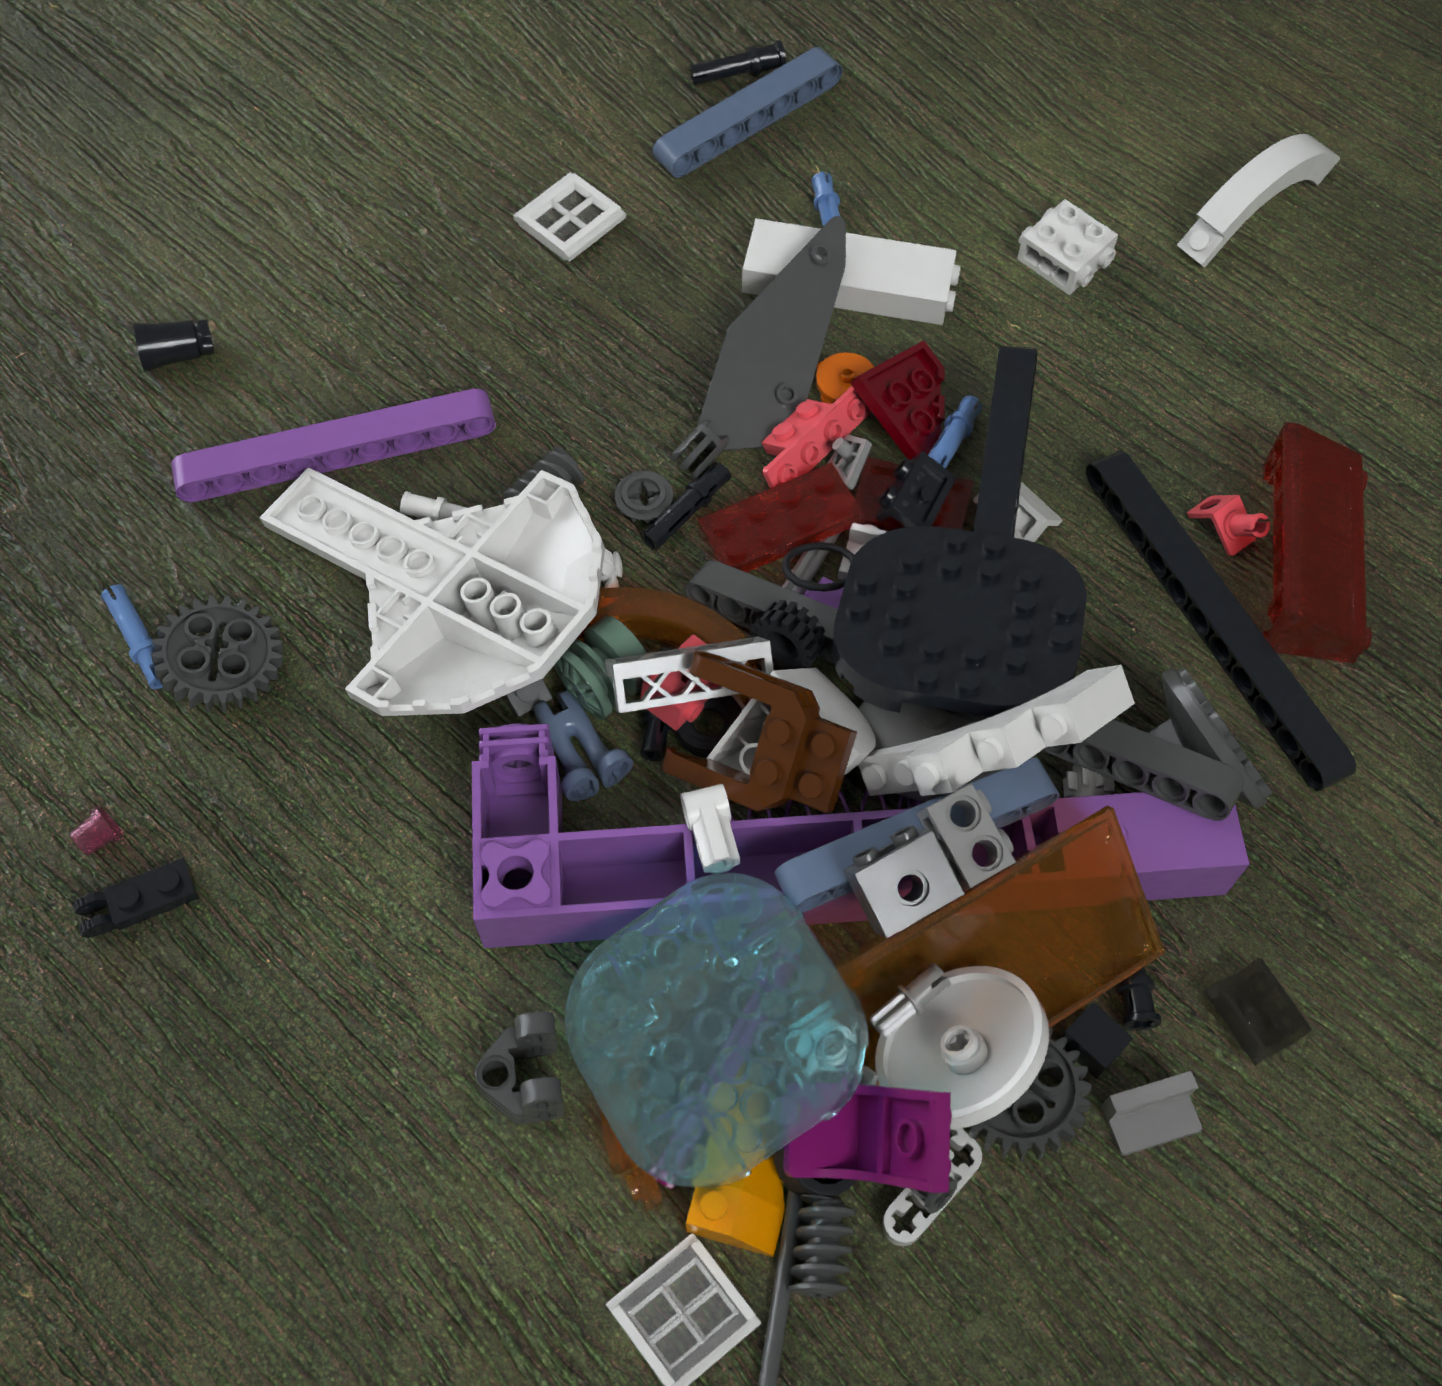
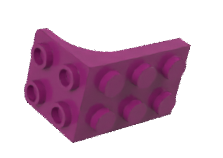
[783,1082,952,1193]

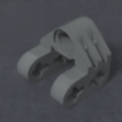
[475,1011,564,1125]

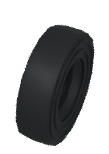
[675,695,742,758]

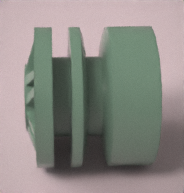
[554,615,650,720]

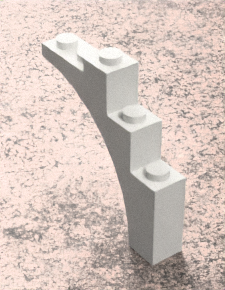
[858,665,1135,796]

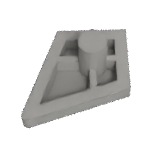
[827,434,872,490]

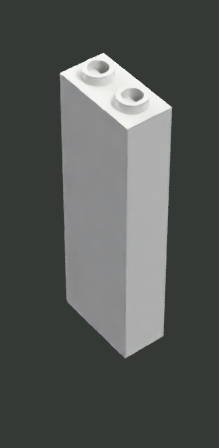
[742,218,961,325]

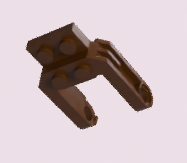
[661,651,857,813]

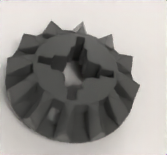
[615,471,673,524]

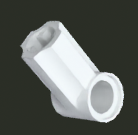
[680,784,740,874]

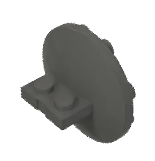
[1148,667,1273,810]

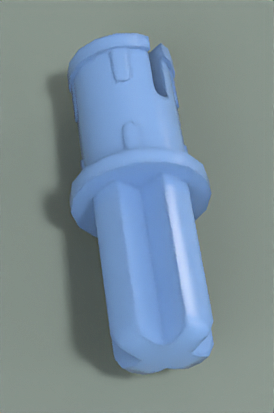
[811,172,840,226]

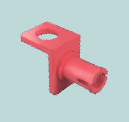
[1187,495,1270,556]

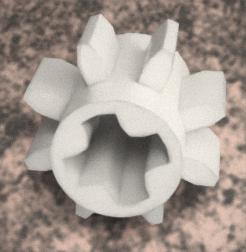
[1063,764,1115,798]

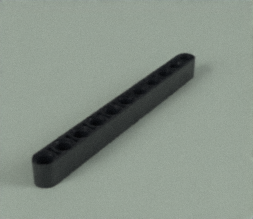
[1086,450,1356,791]

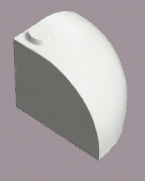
[706,668,876,775]

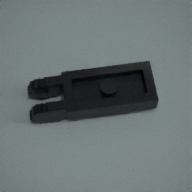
[72,857,199,938]

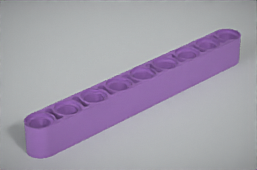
[171,389,496,502]

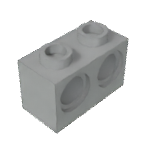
[916,783,1016,890]

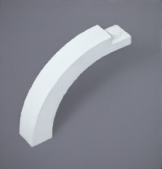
[1177,134,1340,268]

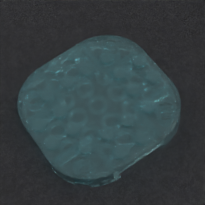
[565,873,868,1188]

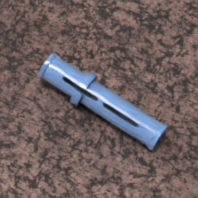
[928,395,983,469]
[101,584,163,689]

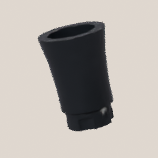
[133,320,215,372]

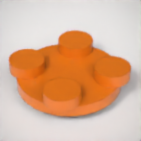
[816,352,874,404]

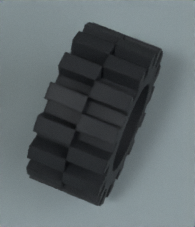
[750,600,827,670]

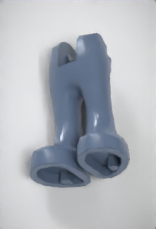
[533,690,633,801]

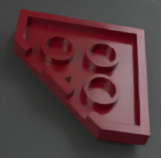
[851,340,945,460]

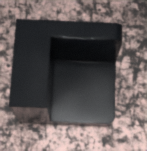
[1061,1003,1133,1079]

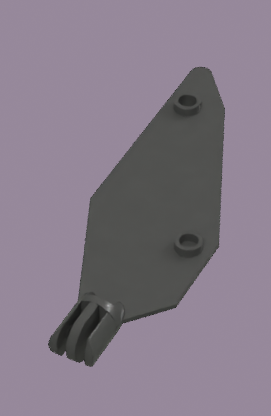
[669,216,846,481]

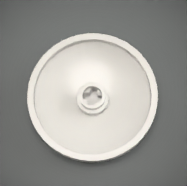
[875,966,1049,1129]

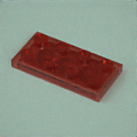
[698,463,864,573]

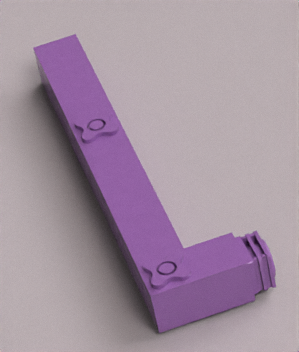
[472,724,1249,948]

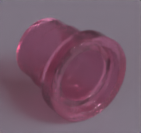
[69,805,124,856]

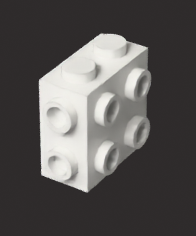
[1017,199,1118,295]

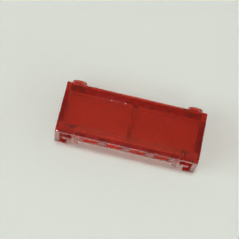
[1262,422,1372,663]

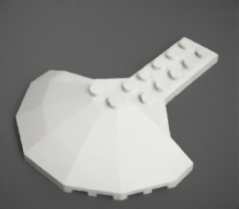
[259,467,605,716]

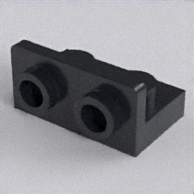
[875,451,957,527]

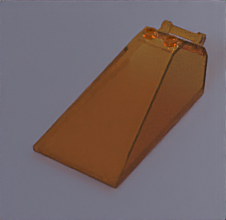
[777,805,1165,1085]

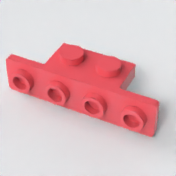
[761,386,871,499]

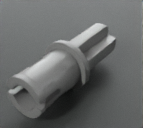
[869,962,951,1037]

